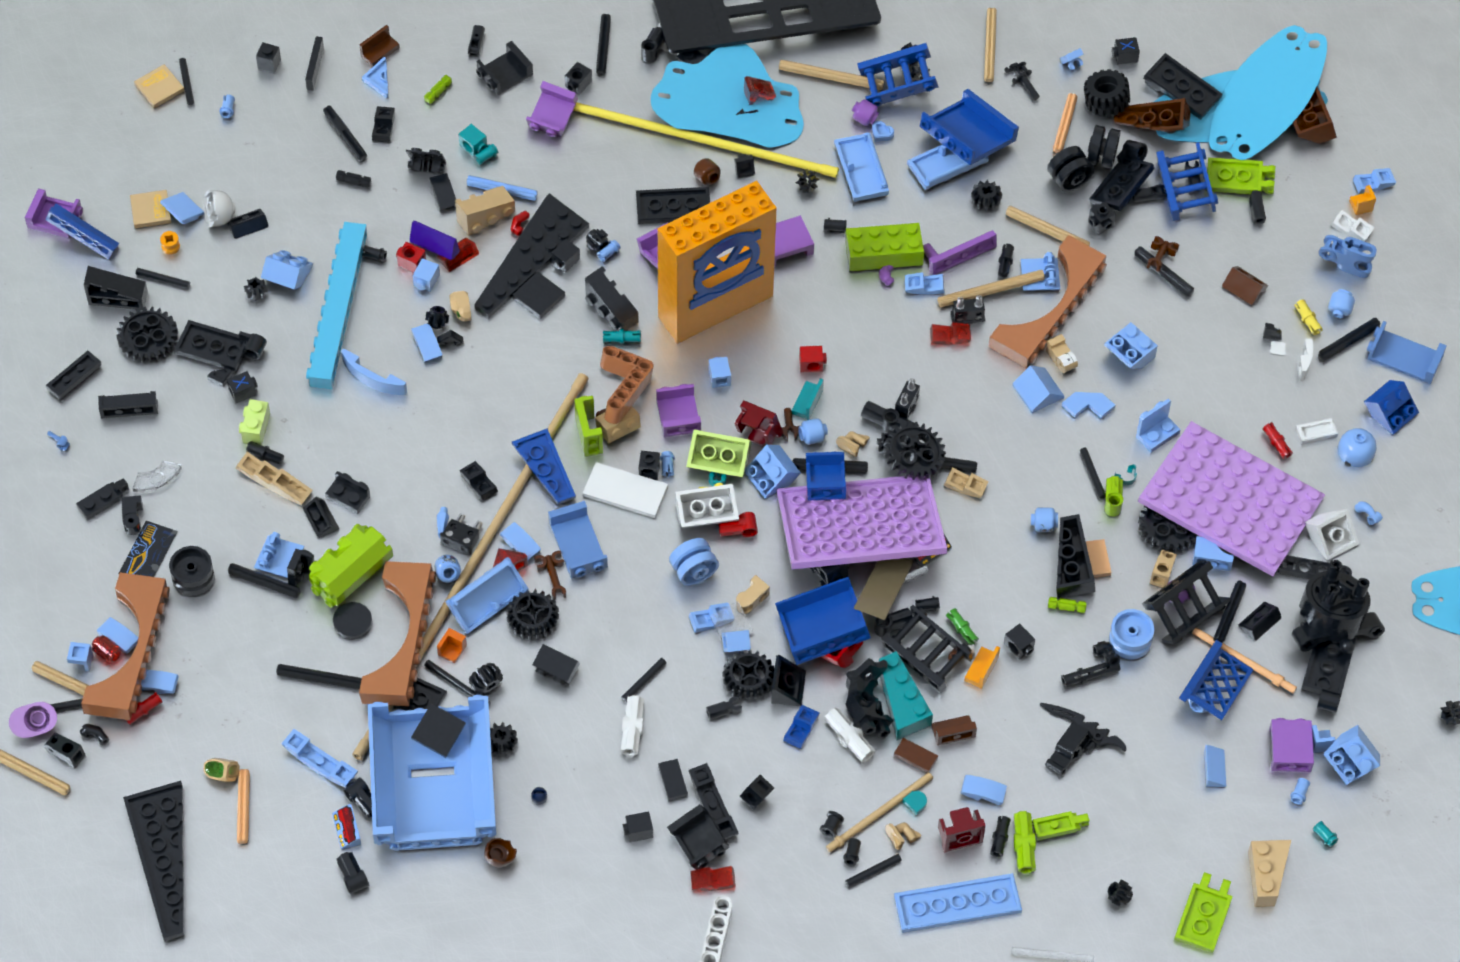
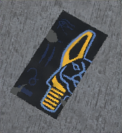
[118,520,178,577]

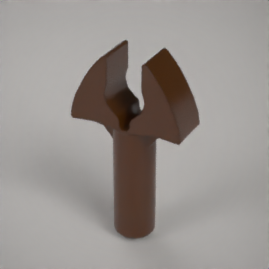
[781,408,799,442]

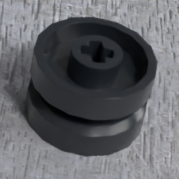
[1087,125,1121,169]
[1047,146,1095,192]
[169,546,215,596]

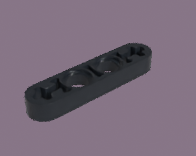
[1277,555,1352,579]

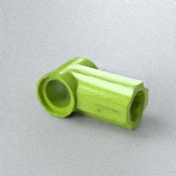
[1104,476,1123,517]

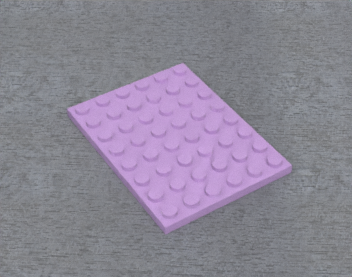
[1138,421,1325,576]
[777,475,947,569]

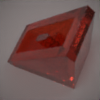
[493,548,528,571]

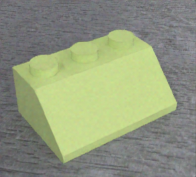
[686,430,752,478]

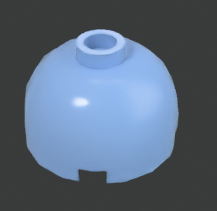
[1338,428,1377,467]

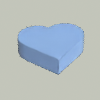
[872,121,894,142]

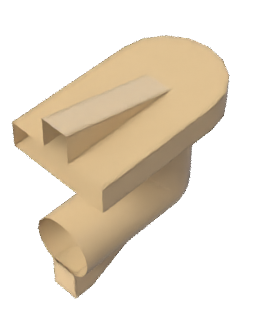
[836,431,870,457]
[885,822,921,850]

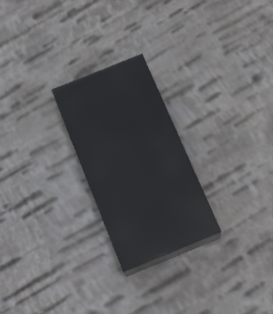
[658,759,688,801]

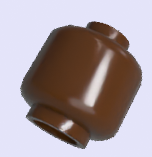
[694,158,721,185]

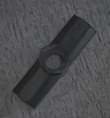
[861,401,919,432]

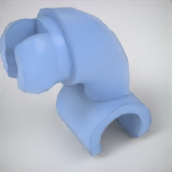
[1355,501,1383,525]

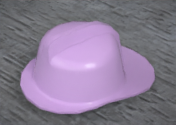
[9,702,57,738]

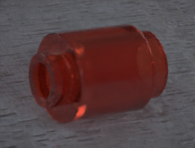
[92,635,122,663]

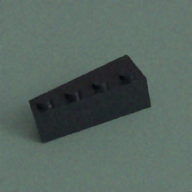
[1056,514,1096,599]

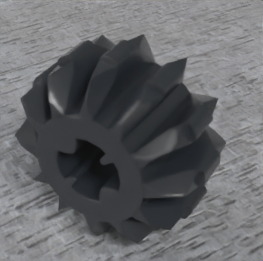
[971,179,1002,211]
[469,663,503,695]
[490,722,518,756]

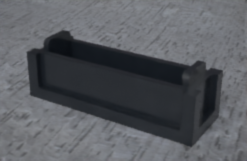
[98,391,158,419]

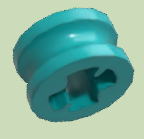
[709,472,726,486]

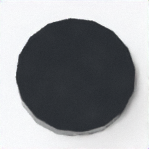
[333,602,372,640]

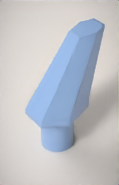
[437,507,449,538]

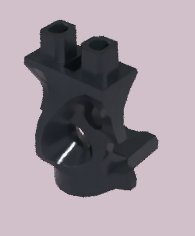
[845,658,894,739]

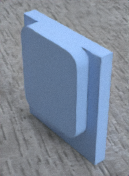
[160,192,204,224]

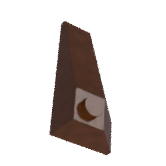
[1293,86,1337,144]
[1114,98,1191,132]

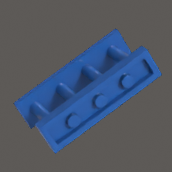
[857,43,939,107]
[1156,142,1218,221]

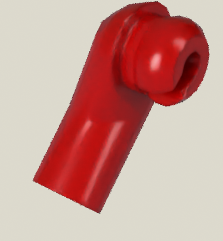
[510,211,530,236]

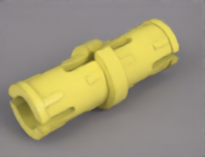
[1294,299,1323,336]

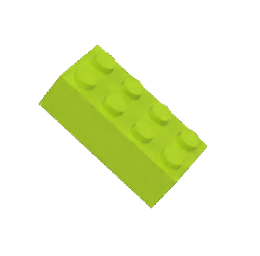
[845,223,924,271]

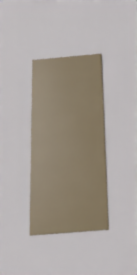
[853,558,914,620]

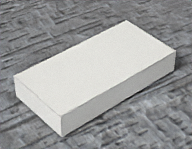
[1295,418,1338,445]

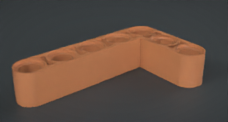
[600,346,654,424]

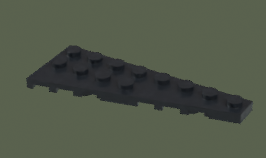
[474,193,589,319]
[123,780,184,942]

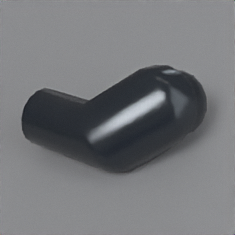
[80,723,109,745]

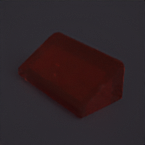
[436,238,479,272]

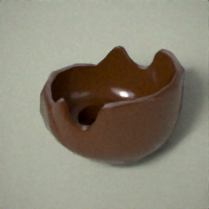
[484,838,517,868]

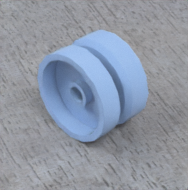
[669,538,719,586]
[1109,609,1155,660]

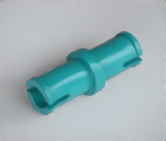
[603,329,641,344]

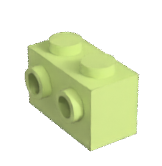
[239,399,270,445]

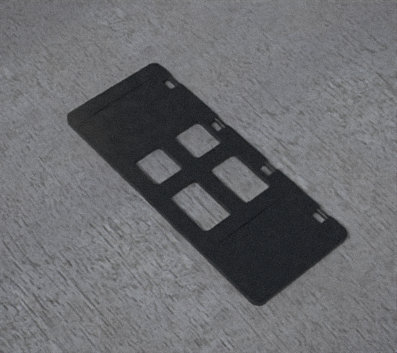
[653,0,881,54]

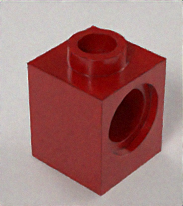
[396,242,426,273]
[799,346,827,372]

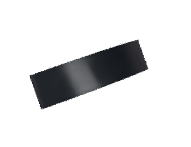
[689,763,739,839]

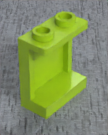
[574,396,603,457]

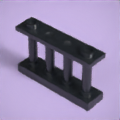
[1142,561,1231,644]
[881,605,973,693]

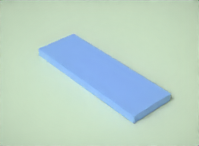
[894,873,1022,933]

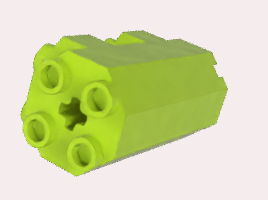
[309,524,393,608]

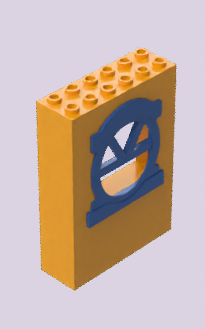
[657,180,777,344]

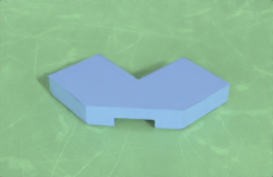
[1062,392,1115,419]

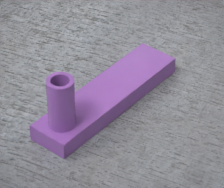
[923,230,997,275]

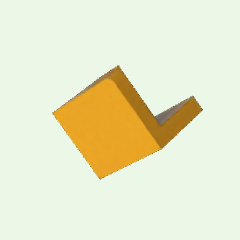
[1349,185,1376,215]

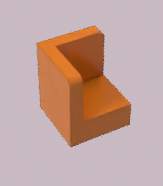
[437,628,467,663]

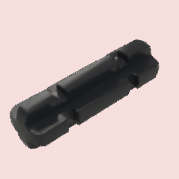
[336,170,372,188]

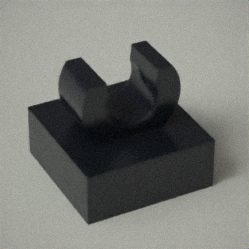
[734,154,755,178]

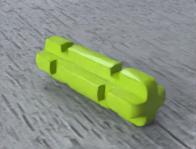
[424,75,452,104]
[1048,597,1086,613]

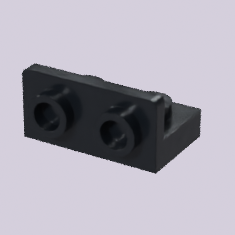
[325,471,370,514]
[287,549,314,586]

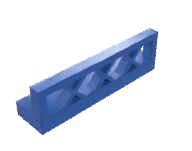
[45,204,119,260]

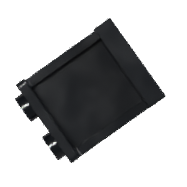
[667,804,730,870]

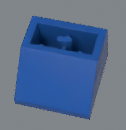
[1364,380,1419,434]

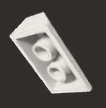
[675,484,739,528]

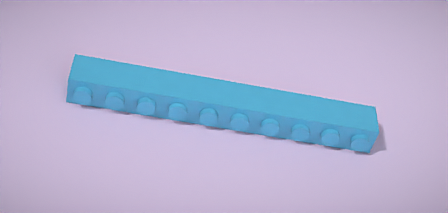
[306,222,367,389]

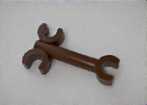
[1147,236,1179,272]
[534,551,566,600]

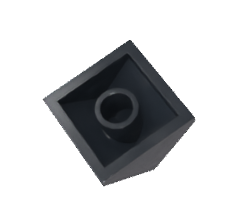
[771,655,806,706]

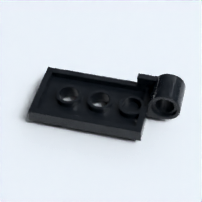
[1089,140,1155,212]
[174,320,267,372]
[1301,638,1357,713]

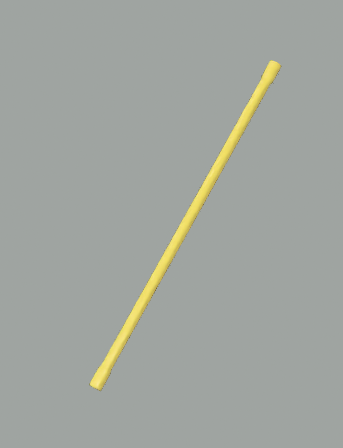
[573,102,839,178]

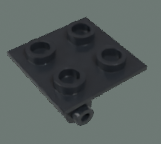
[406,148,446,173]

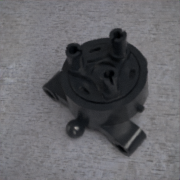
[1292,560,1385,654]

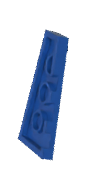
[512,428,576,505]

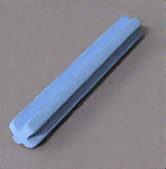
[467,175,538,201]

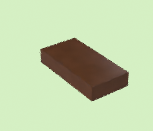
[894,738,938,773]

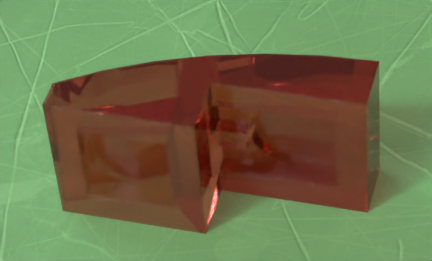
[930,322,971,345]
[691,866,736,891]

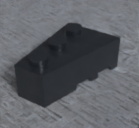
[585,266,639,331]

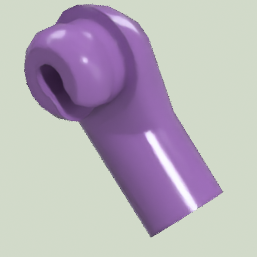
[879,265,894,286]

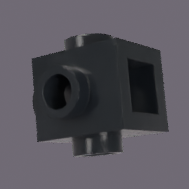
[1088,202,1116,235]

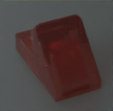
[744,76,776,105]

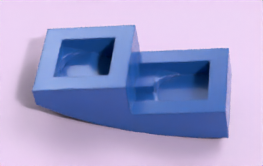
[783,705,820,749]

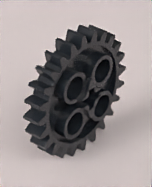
[116,307,178,362]
[884,422,946,481]
[1138,506,1199,553]

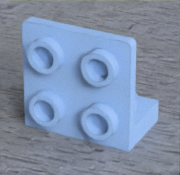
[1136,399,1180,453]

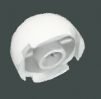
[203,190,236,227]

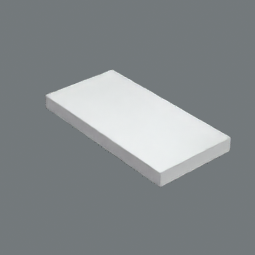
[583,462,668,519]

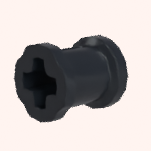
[820,811,844,838]

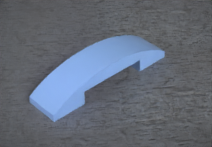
[341,348,407,395]
[282,729,358,787]

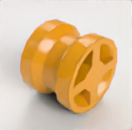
[160,231,180,254]

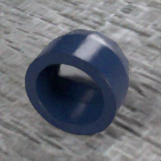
[531,787,547,805]

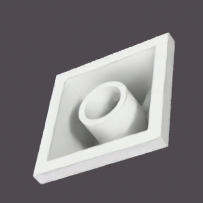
[1305,509,1359,560]

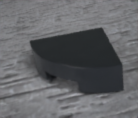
[1263,323,1282,340]
[437,330,464,345]
[207,368,234,387]

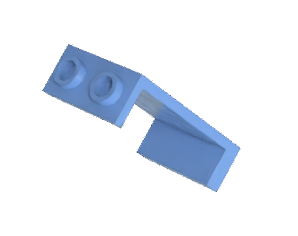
[1366,321,1447,384]
[548,501,608,578]

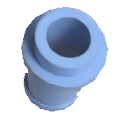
[219,94,235,118]
[597,240,621,262]
[660,451,675,477]
[1290,778,1310,805]

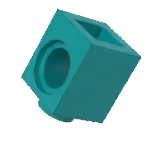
[458,123,487,156]

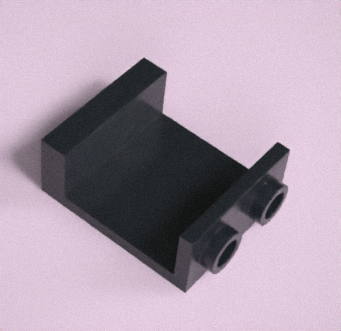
[476,41,533,95]

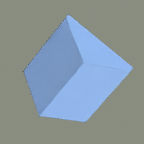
[1012,365,1064,413]

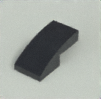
[372,106,395,142]
[429,173,456,211]
[460,461,498,501]

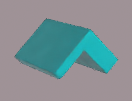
[792,378,824,420]

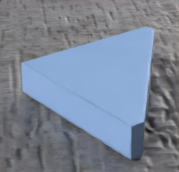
[362,57,388,98]

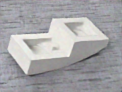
[1330,210,1374,242]
[1298,339,1313,381]

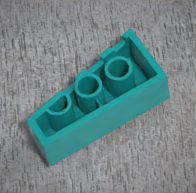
[879,651,933,741]

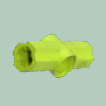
[1013,811,1036,874]

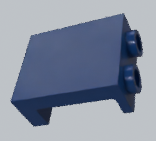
[806,451,846,500]

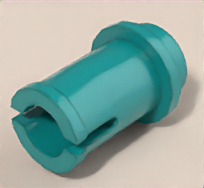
[474,144,499,165]
[1313,821,1338,847]

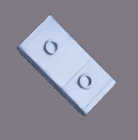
[834,132,889,202]
[907,145,989,190]
[445,557,529,634]

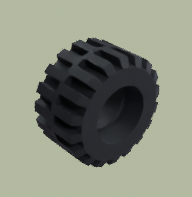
[1084,69,1130,117]

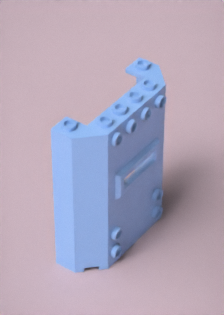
[368,695,496,851]

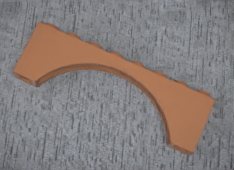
[988,235,1107,369]
[359,561,436,706]
[81,572,170,720]

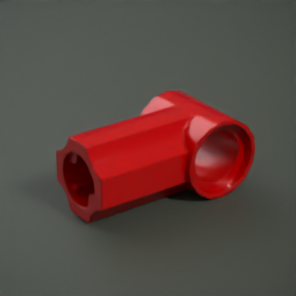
[718,512,758,537]

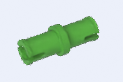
[946,608,979,645]

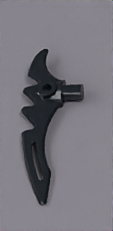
[1040,703,1127,753]

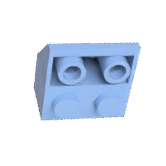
[261,250,313,290]
[1104,322,1158,369]
[745,444,801,499]
[1324,725,1380,785]

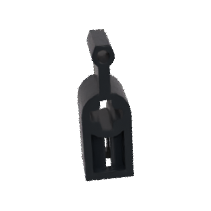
[1045,721,1093,776]

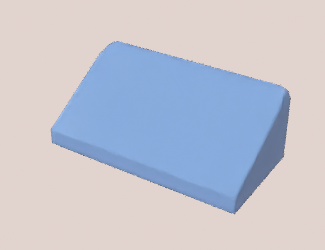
[1204,745,1226,787]

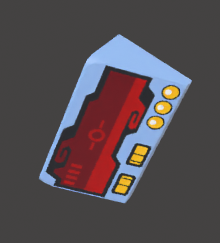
[332,804,361,849]

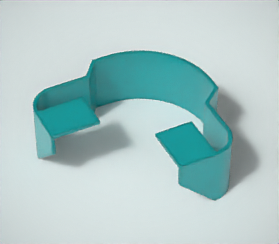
[1114,464,1137,485]

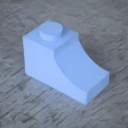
[1192,536,1234,571]

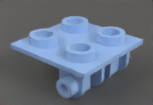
[1021,252,1060,291]
[254,532,304,578]

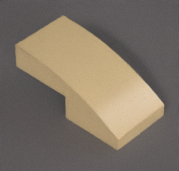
[943,467,989,498]

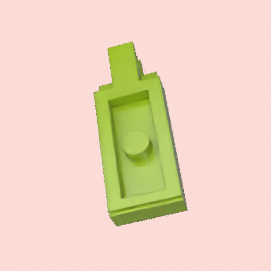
[1032,811,1090,841]

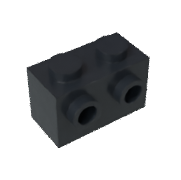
[532,644,580,685]

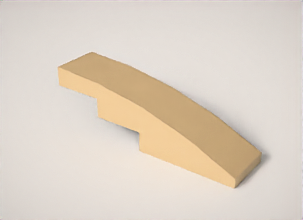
[236,452,313,506]

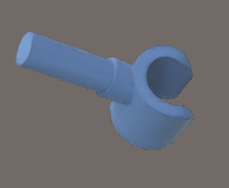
[47,431,70,451]

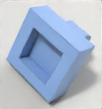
[1059,48,1084,70]

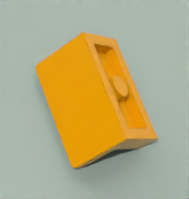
[964,646,1000,689]

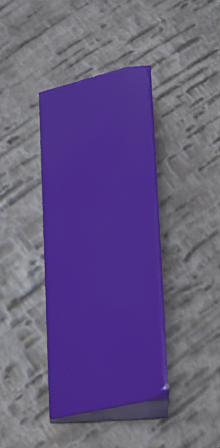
[410,221,460,260]

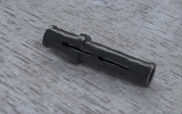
[1061,662,1121,687]

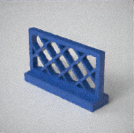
[1179,640,1253,720]

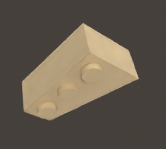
[455,186,515,236]
[1248,840,1291,907]

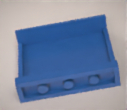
[920,89,1019,165]
[775,577,871,665]

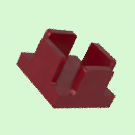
[734,400,783,447]
[938,807,986,853]

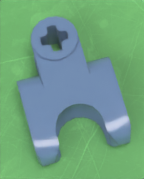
[1318,235,1377,278]

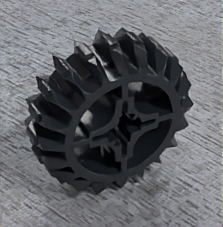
[506,588,559,640]
[722,649,775,701]

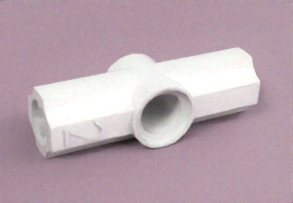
[621,695,645,757]
[825,708,875,762]

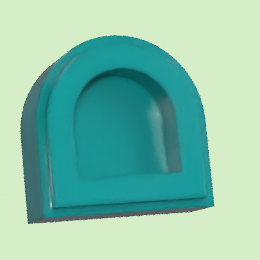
[903,791,927,815]

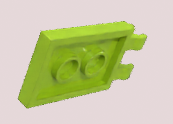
[1206,157,1276,194]
[1174,872,1233,953]

